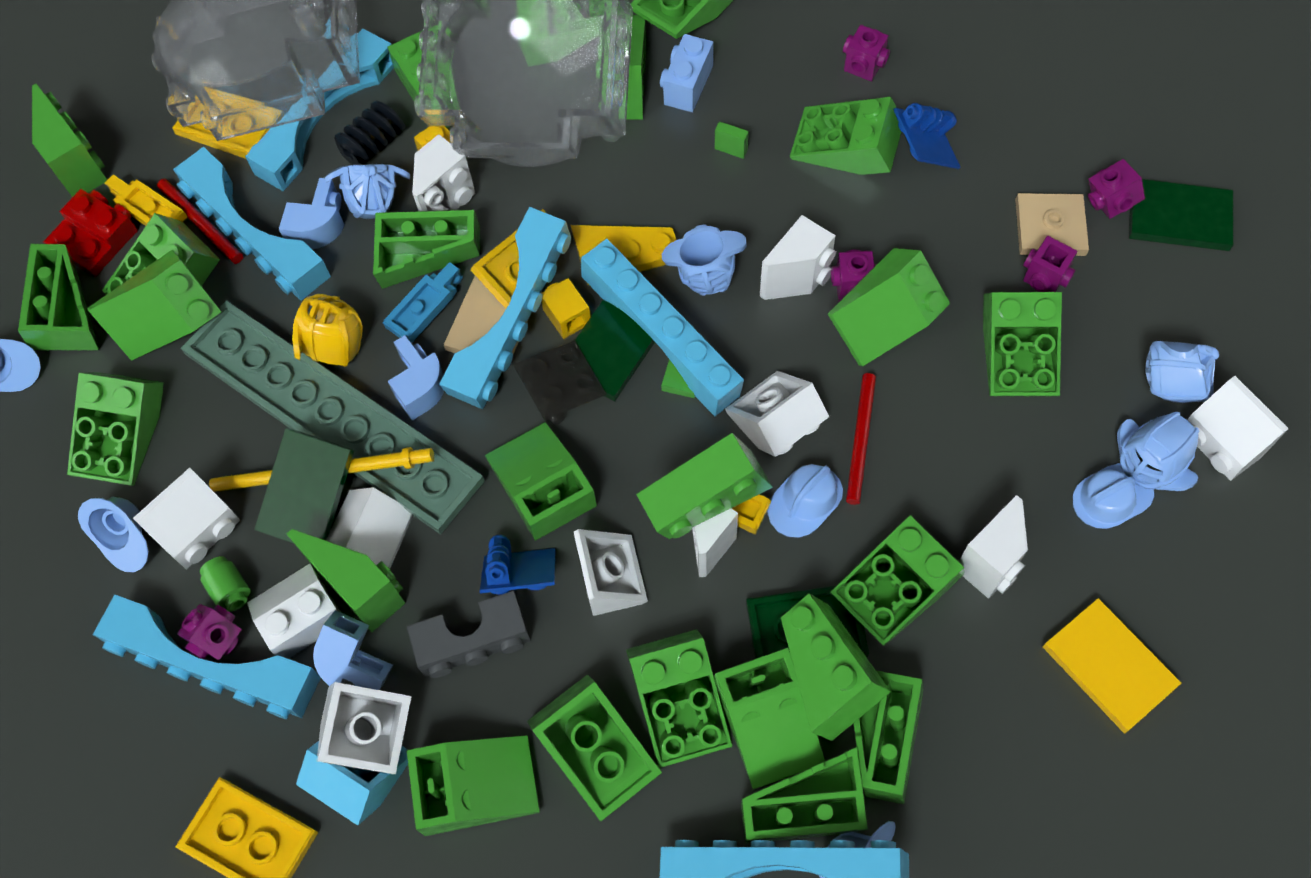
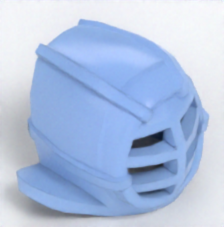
[325,164,410,219]
[661,224,747,296]
[1145,341,1219,403]
[1117,412,1200,491]

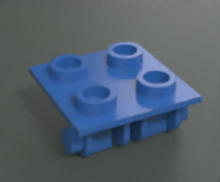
[893,103,961,169]
[480,535,556,594]

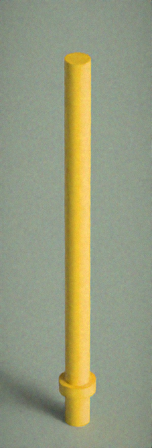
[209,447,434,492]

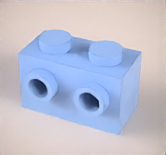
[660,34,713,113]

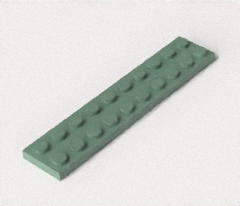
[180,300,485,535]

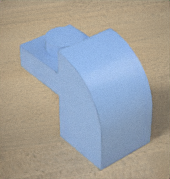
[279,178,344,249]
[388,335,444,421]
[313,610,393,690]

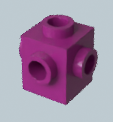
[843,24,890,82]
[1088,158,1145,219]
[1023,236,1078,292]
[831,250,877,302]
[177,604,242,661]

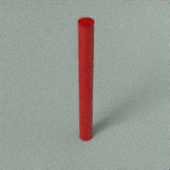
[157,178,243,264]
[846,373,876,505]

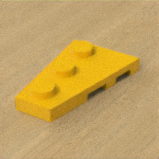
[471,209,546,308]
[571,225,677,285]

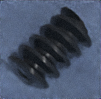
[334,100,405,165]

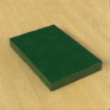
[1129,179,1233,251]
[557,300,655,402]
[254,428,355,543]
[746,586,869,659]

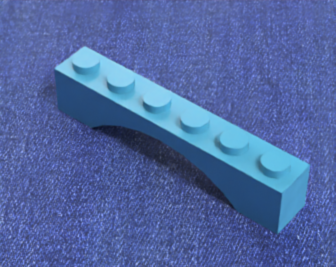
[245,29,394,191]
[173,146,331,301]
[439,207,571,409]
[581,238,744,416]
[93,595,321,719]
[659,840,909,878]

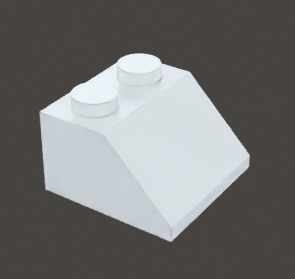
[760,215,836,300]
[725,371,829,457]
[1187,376,1289,481]
[133,467,240,570]
[959,495,1028,599]
[247,563,341,659]
[317,682,411,775]

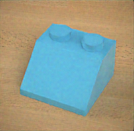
[296,741,408,825]

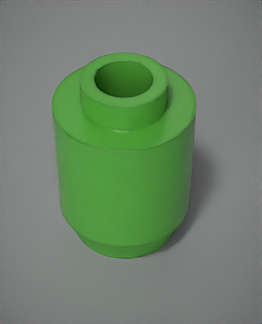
[199,556,251,612]

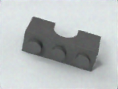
[407,591,531,678]

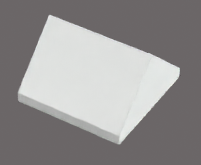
[326,487,413,569]
[692,508,738,578]
[574,529,648,616]

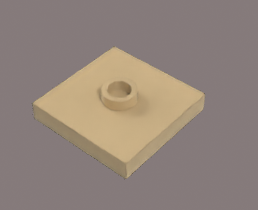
[1015,193,1089,256]

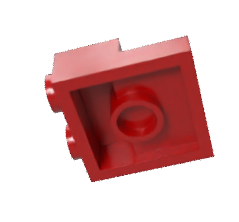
[43,189,138,277]

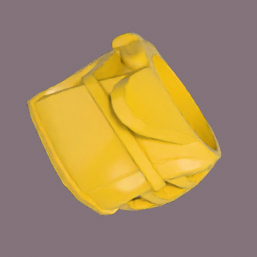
[292,294,363,367]

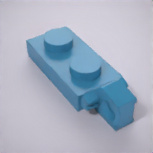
[383,262,463,344]

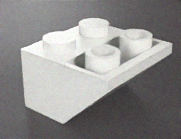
[412,134,475,211]

